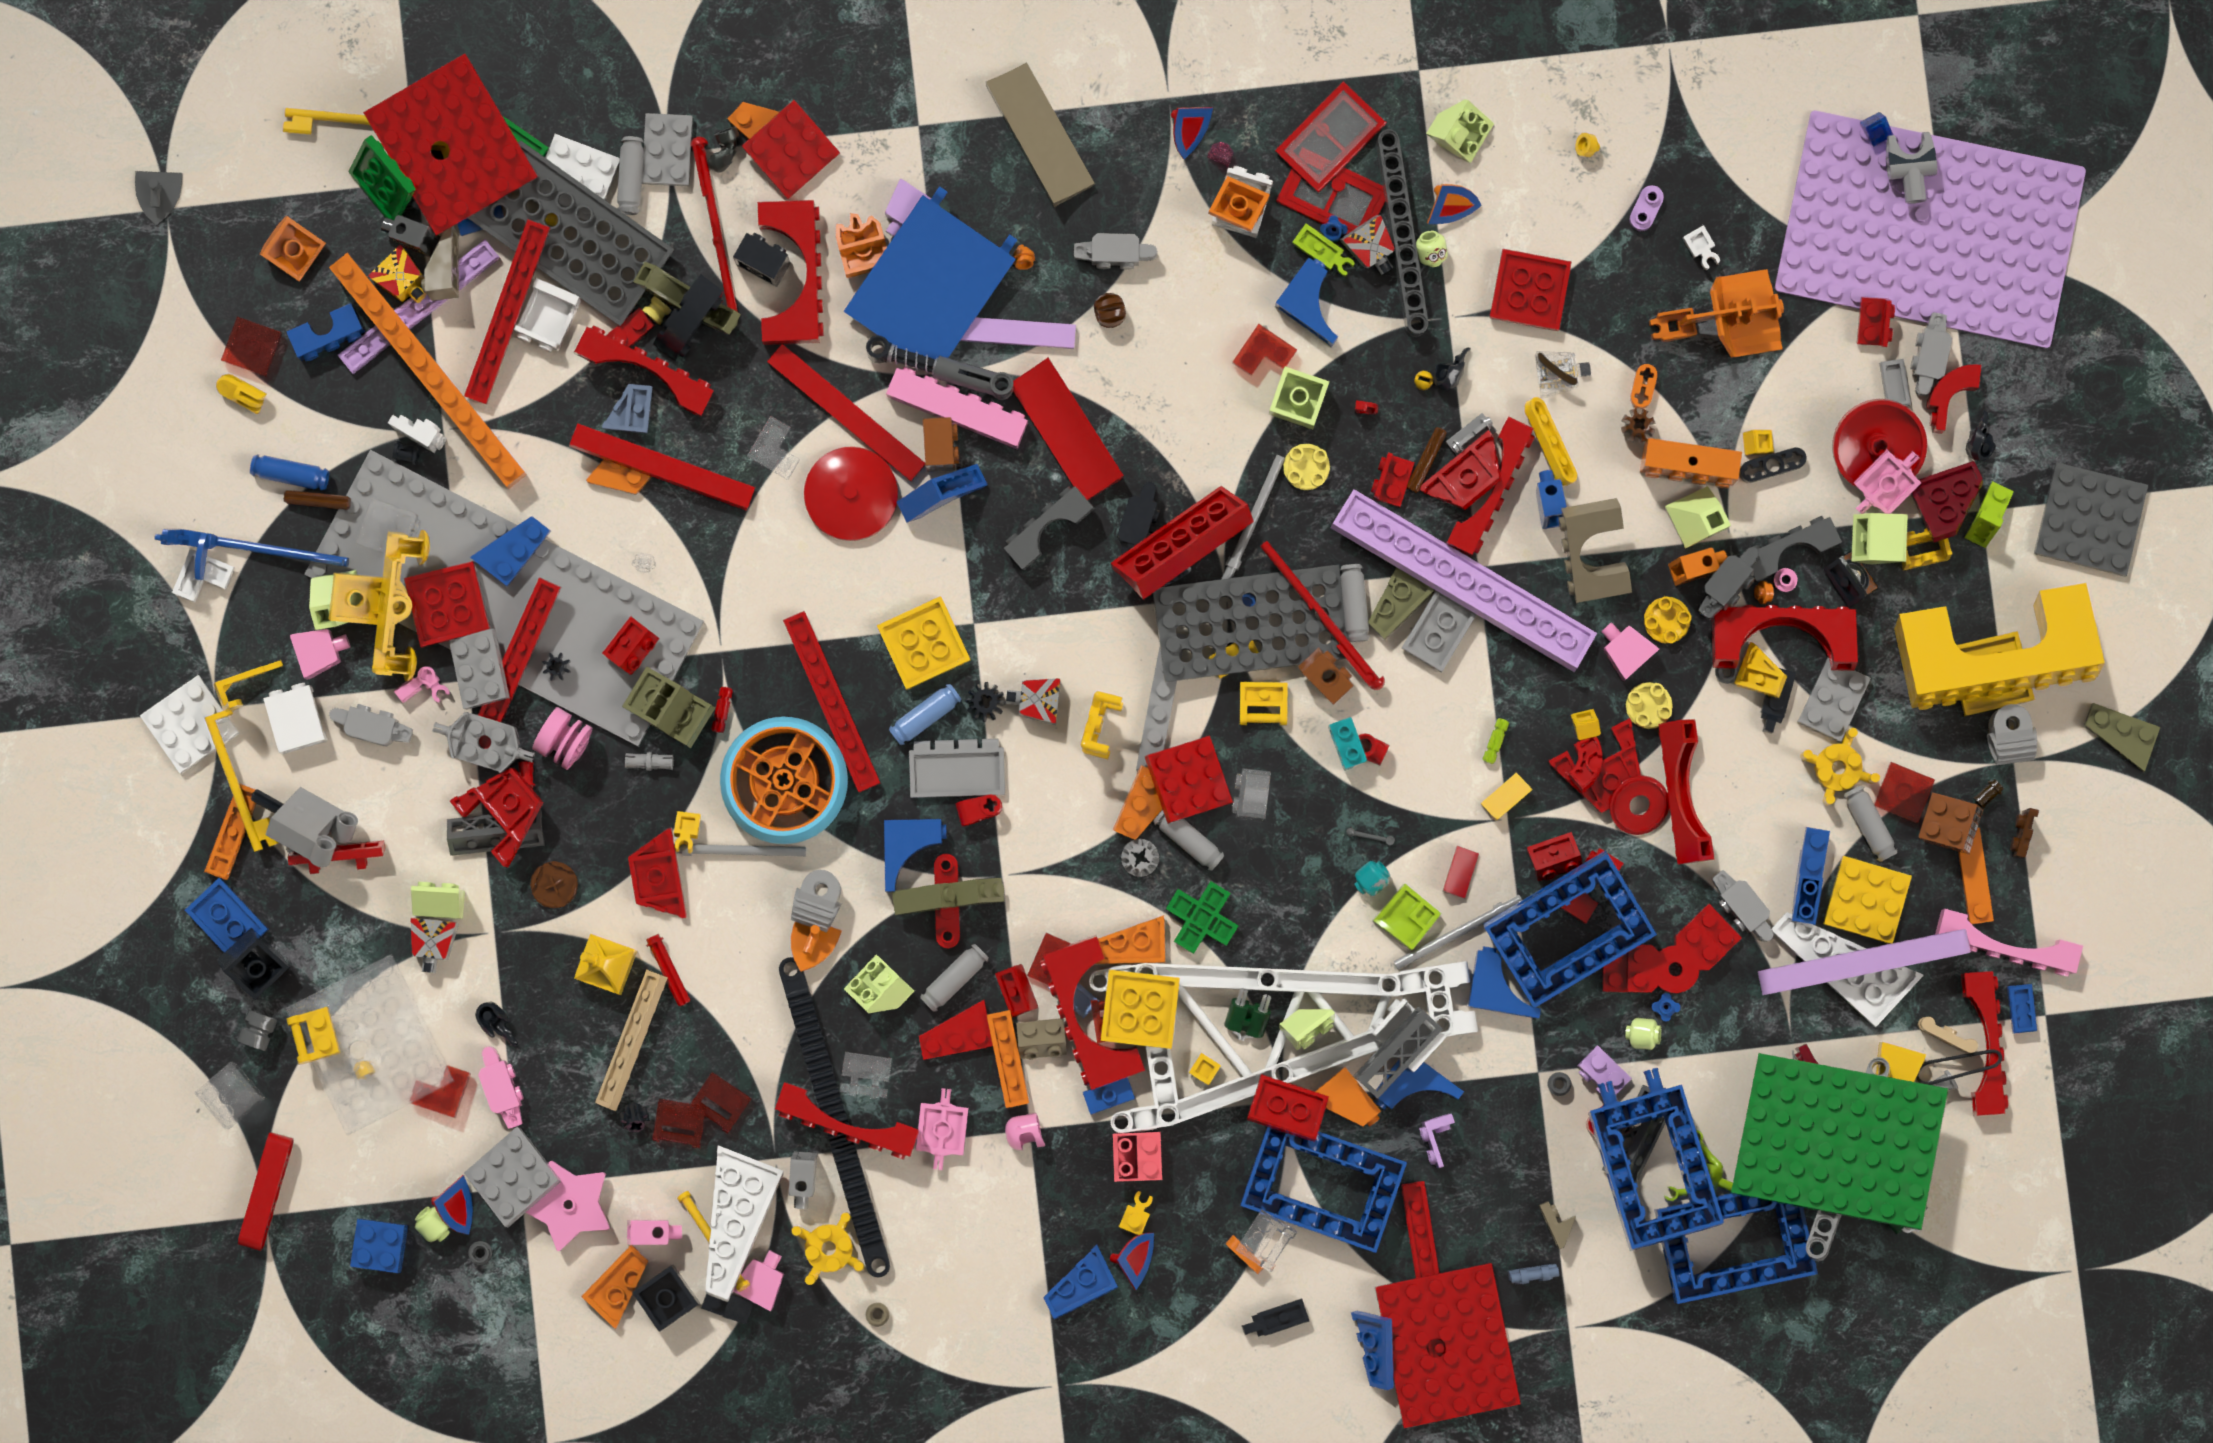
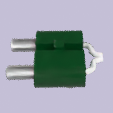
[1224,988,1271,1041]

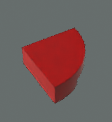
[1355,401,1378,415]

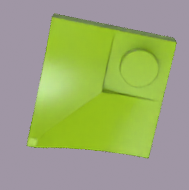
[1372,884,1442,950]

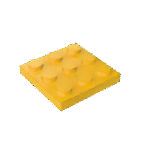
[877,596,971,690]
[1957,631,2035,716]
[1823,856,1912,944]
[1101,970,1180,1049]

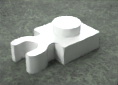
[1682,225,1720,270]

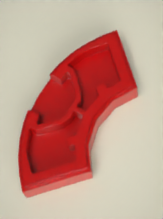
[1569,736,1602,793]

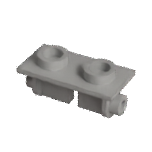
[1446,413,1497,455]

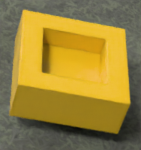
[1189,1053,1221,1086]

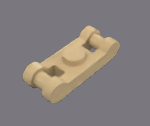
[1918,1017,1978,1053]

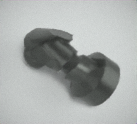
[708,126,740,173]

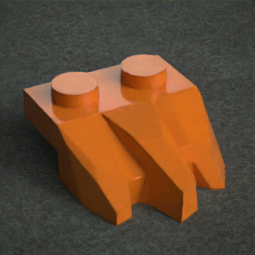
[836,213,887,278]

